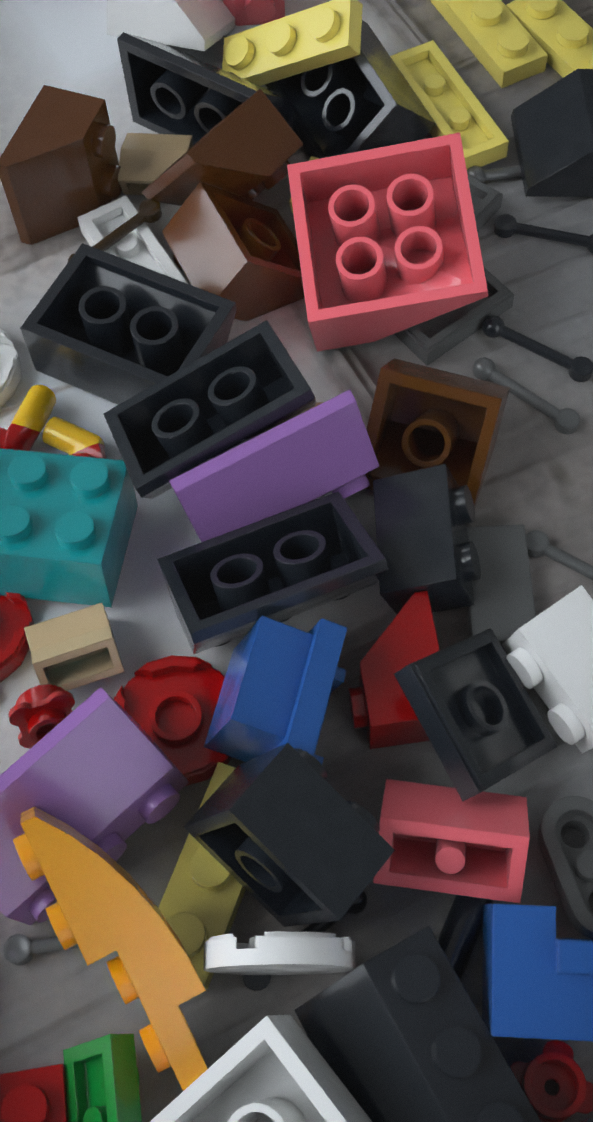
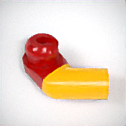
[0,385,56,451]
[42,416,107,459]

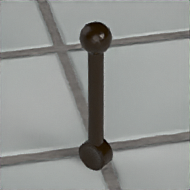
[67,199,162,263]

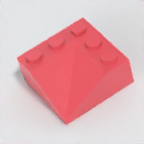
[287,133,488,352]

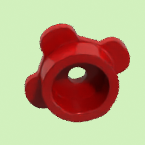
[8,684,75,749]
[510,1040,593,1122]

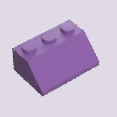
[169,389,379,542]
[0,687,189,925]

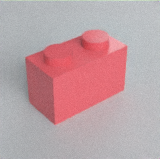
[373,779,530,904]

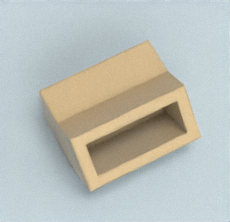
[118,133,193,195]
[24,603,124,691]

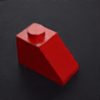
[348,591,440,749]

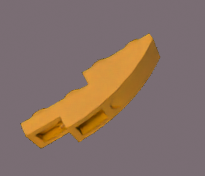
[13,806,208,1091]

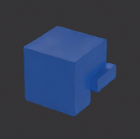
[204,616,347,764]
[482,904,593,1042]

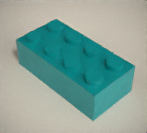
[0,448,138,608]

